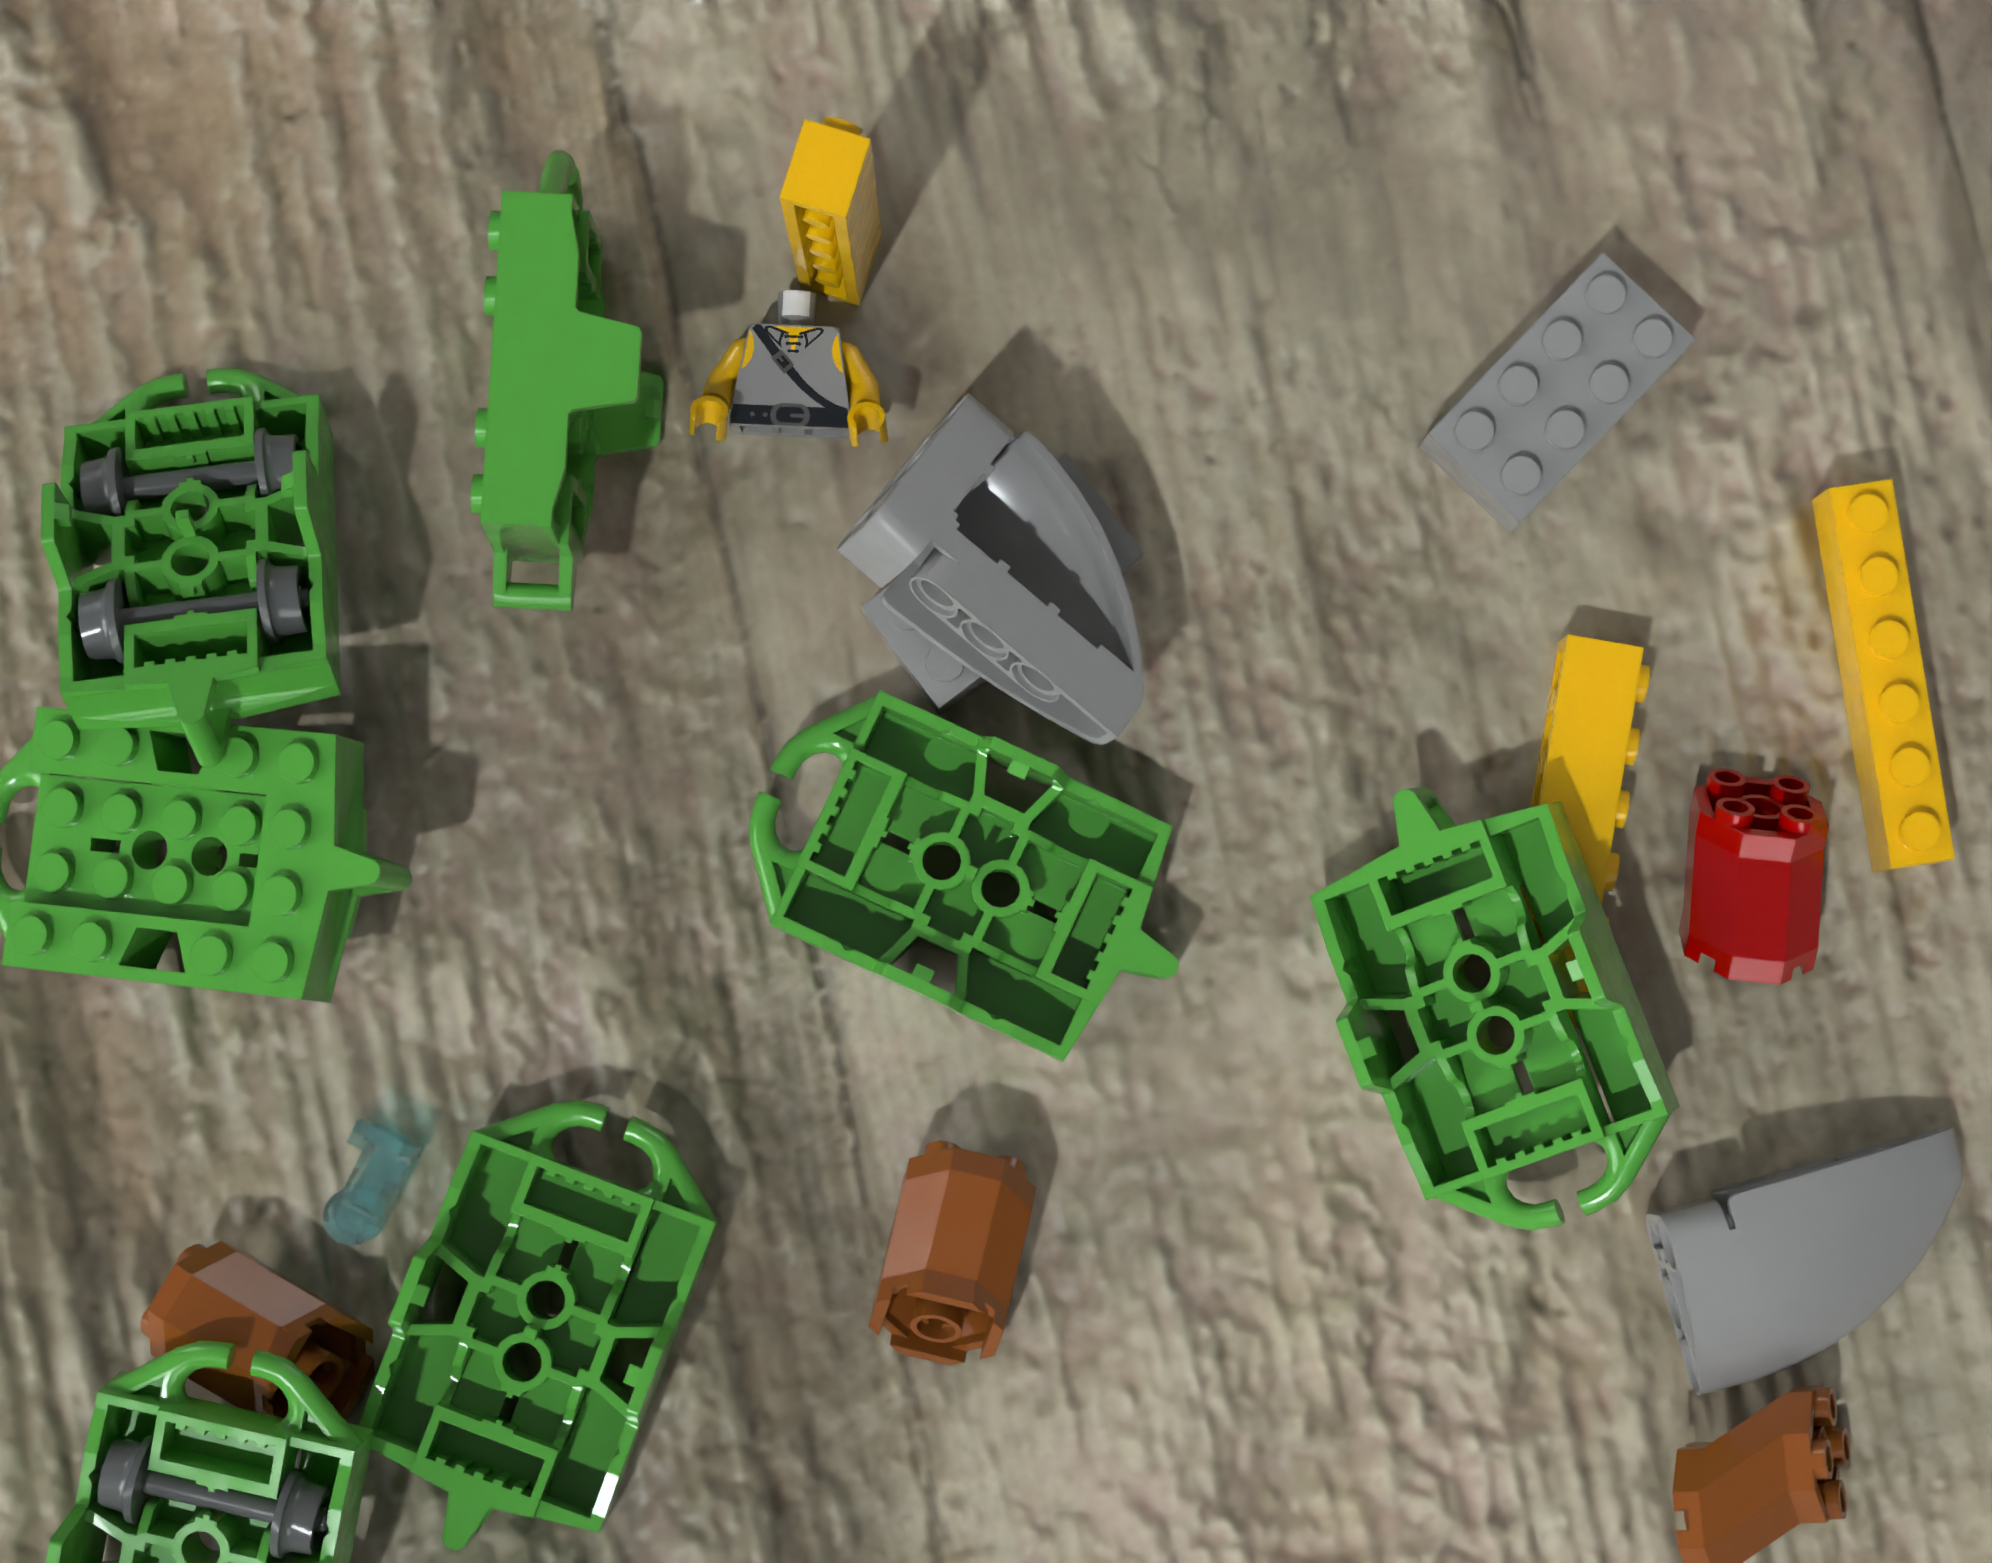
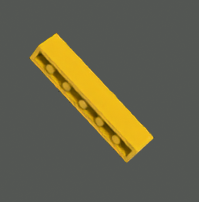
[780,117,882,306]
[1812,479,1955,873]
[1520,634,1650,1028]

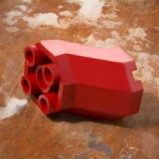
[1679,768,1829,985]

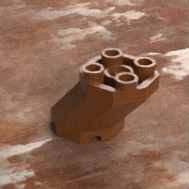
[868,1140,1036,1365]
[141,1241,375,1420]
[1672,1385,1851,1563]

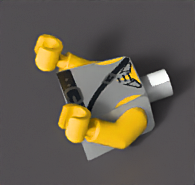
[689,290,888,447]

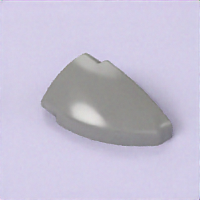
[836,393,1144,745]
[1646,1127,1964,1396]

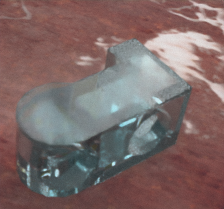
[322,1118,425,1246]

